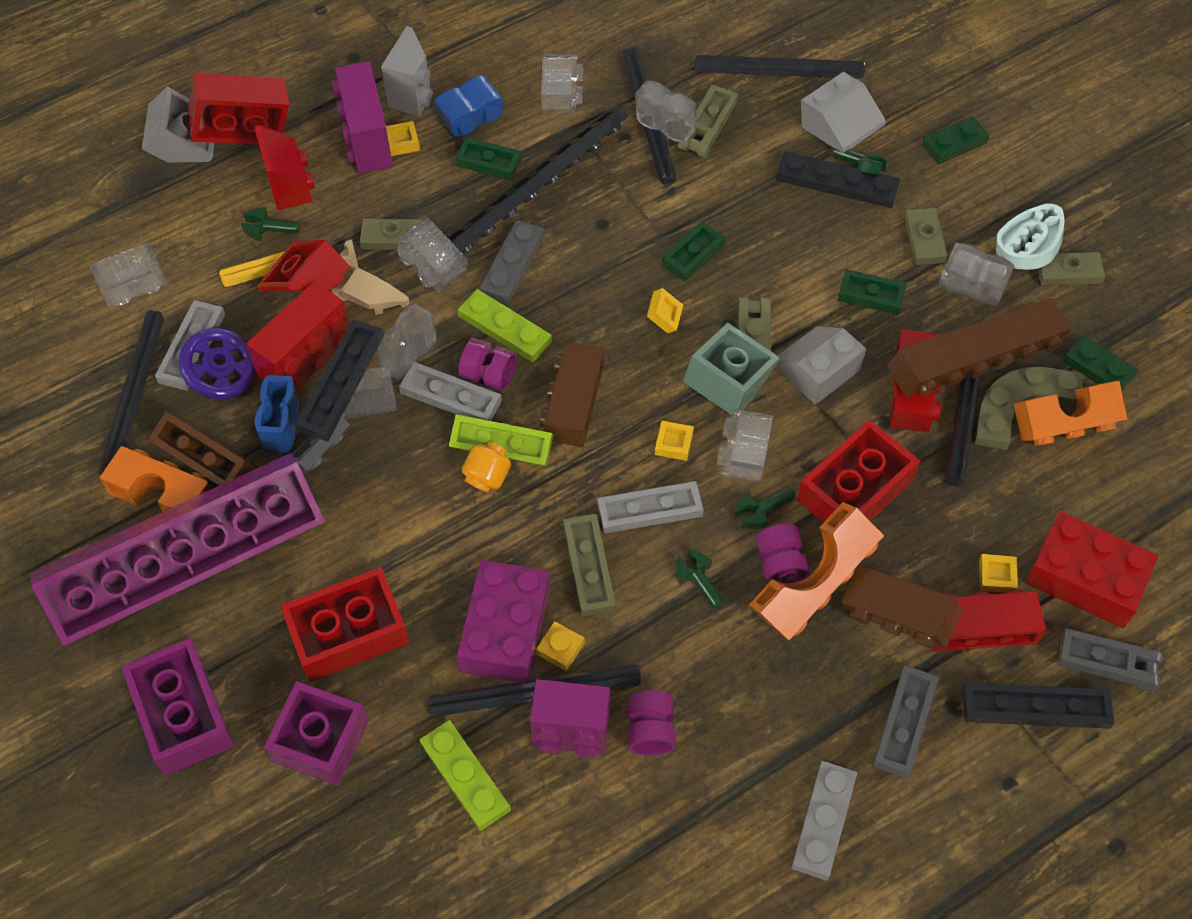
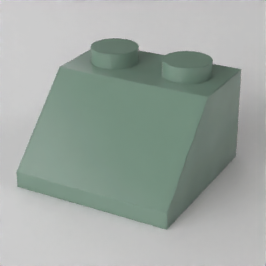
[683,323,780,417]

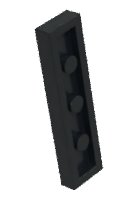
[776,151,900,208]
[296,319,384,442]
[962,683,1114,729]

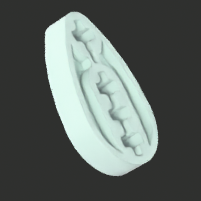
[996,204,1065,270]

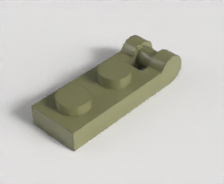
[678,85,738,159]
[738,297,772,378]

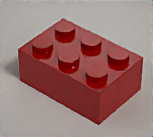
[188,73,289,145]
[246,281,349,392]
[797,419,921,523]
[1025,511,1159,629]
[280,567,410,683]

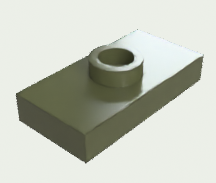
[904,208,948,265]
[360,218,424,251]
[1037,252,1105,285]

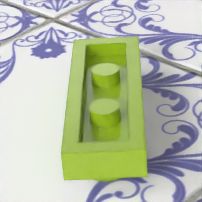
[458,289,552,363]
[449,414,554,467]
[419,720,511,832]

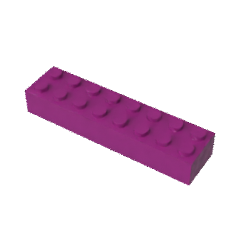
[30,453,325,646]

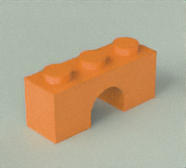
[1013,381,1127,446]
[100,446,211,512]

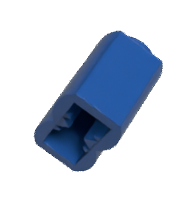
[434,75,504,137]
[255,375,300,453]

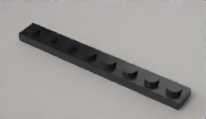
[439,107,629,255]

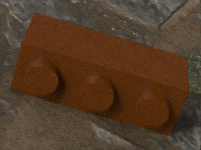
[540,342,604,448]
[148,411,259,486]
[841,564,963,649]

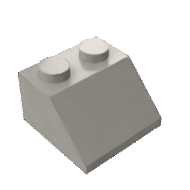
[381,26,433,117]
[801,72,886,154]
[142,87,214,163]
[775,326,866,405]

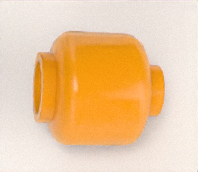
[462,441,511,493]

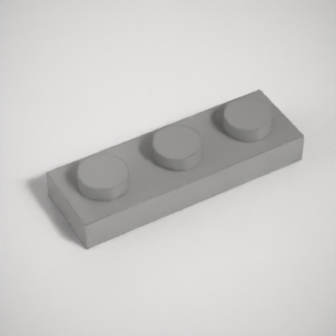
[155,300,226,391]
[399,362,502,421]
[597,481,704,534]
[791,761,858,881]

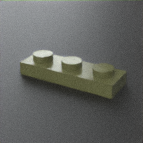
[563,514,616,617]

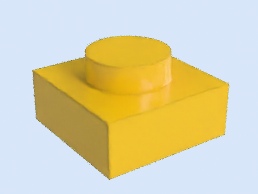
[386,121,420,156]
[647,288,683,333]
[655,420,694,461]
[979,554,1018,593]
[536,621,585,671]

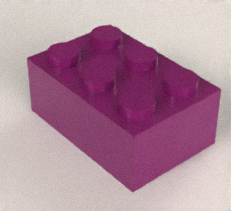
[332,61,393,174]
[457,560,551,682]
[121,638,235,776]

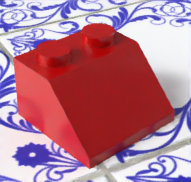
[254,125,315,210]
[257,239,350,291]

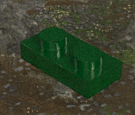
[922,116,990,165]
[455,137,522,181]
[662,221,726,281]
[837,269,907,315]
[1063,335,1138,391]

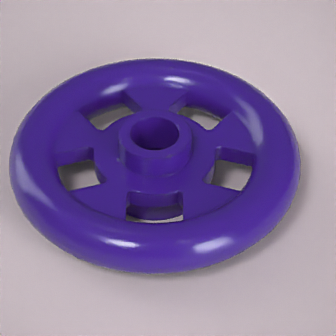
[179,328,256,399]

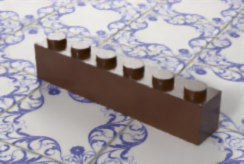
[887,298,1072,398]

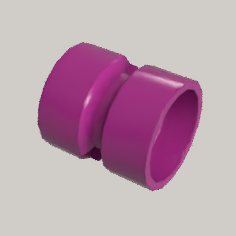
[458,338,517,391]
[756,524,810,584]
[627,690,676,756]

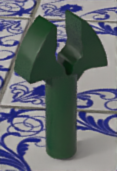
[833,148,888,174]
[241,207,300,241]
[735,487,795,529]
[676,549,724,609]

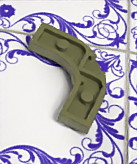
[974,367,1084,450]

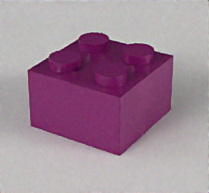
[530,679,610,758]
[264,681,369,786]

